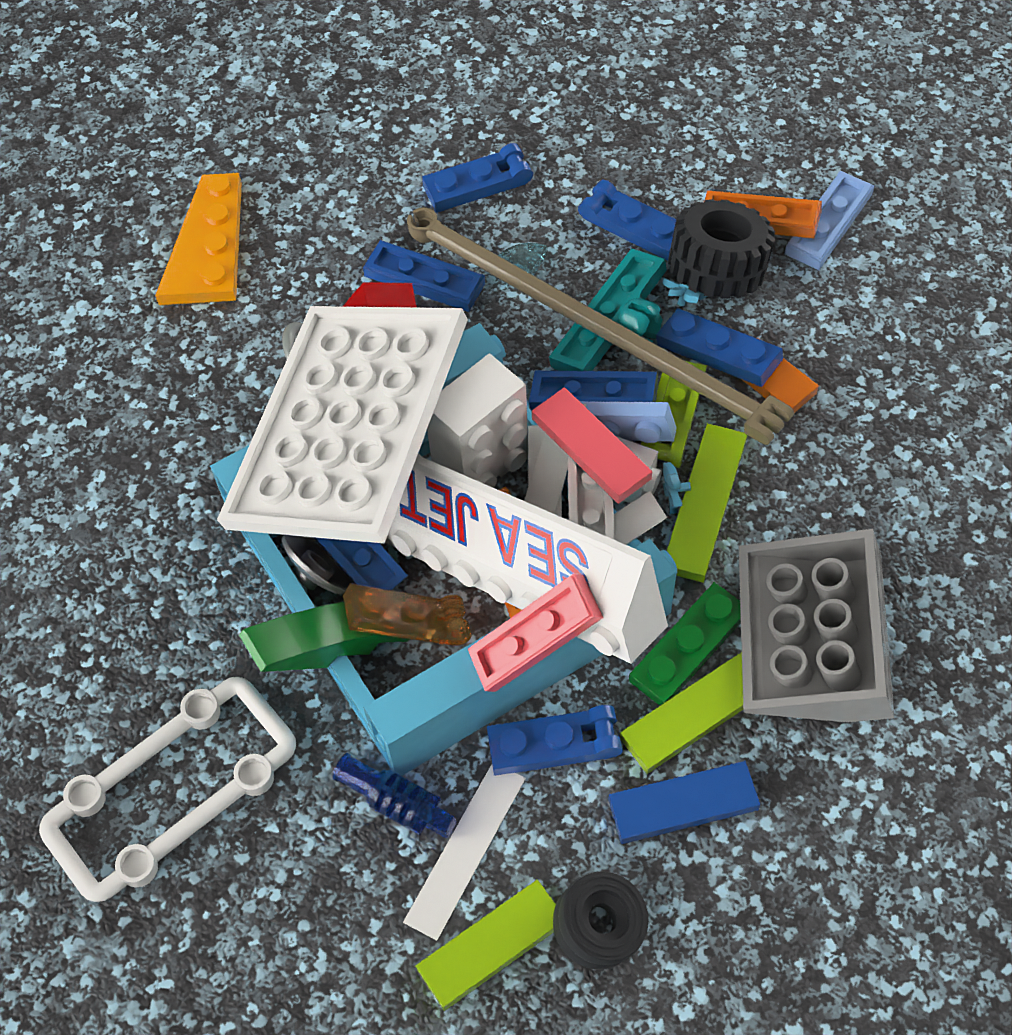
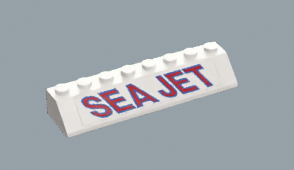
[385,455,668,664]

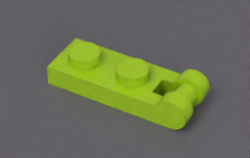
[641,361,707,468]

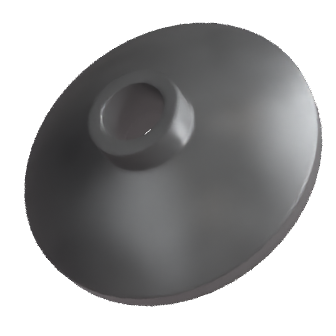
[282,535,355,595]

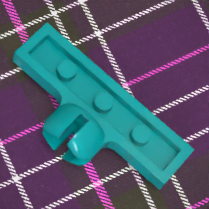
[549,248,667,371]

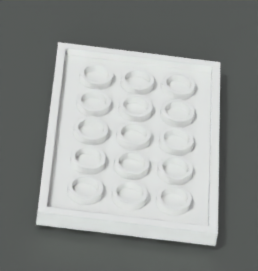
[217,306,468,543]

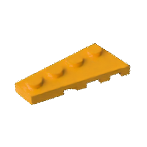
[155,173,242,305]

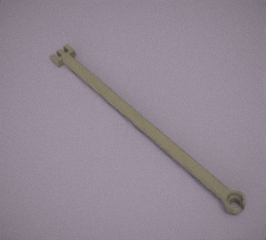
[407,207,794,445]

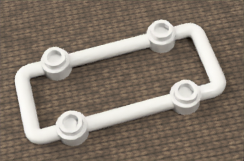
[39,677,296,902]

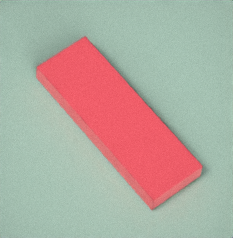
[532,387,652,504]
[468,573,603,692]

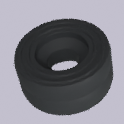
[553,872,649,969]

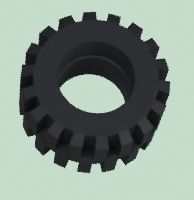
[668,199,775,299]

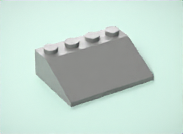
[739,529,894,722]

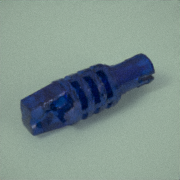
[332,753,457,839]

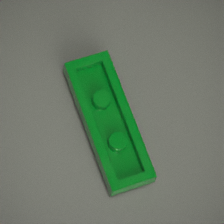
[629,582,741,706]

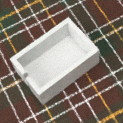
[427,353,528,488]

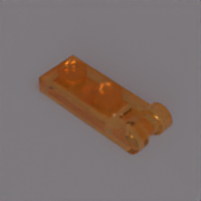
[343,583,472,646]

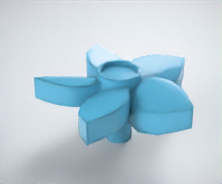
[662,278,707,306]
[663,462,691,514]

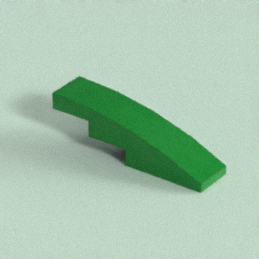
[239,597,418,672]

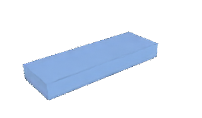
[785,171,874,270]

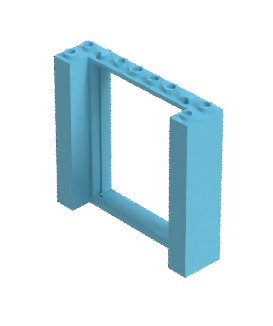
[210,323,677,779]

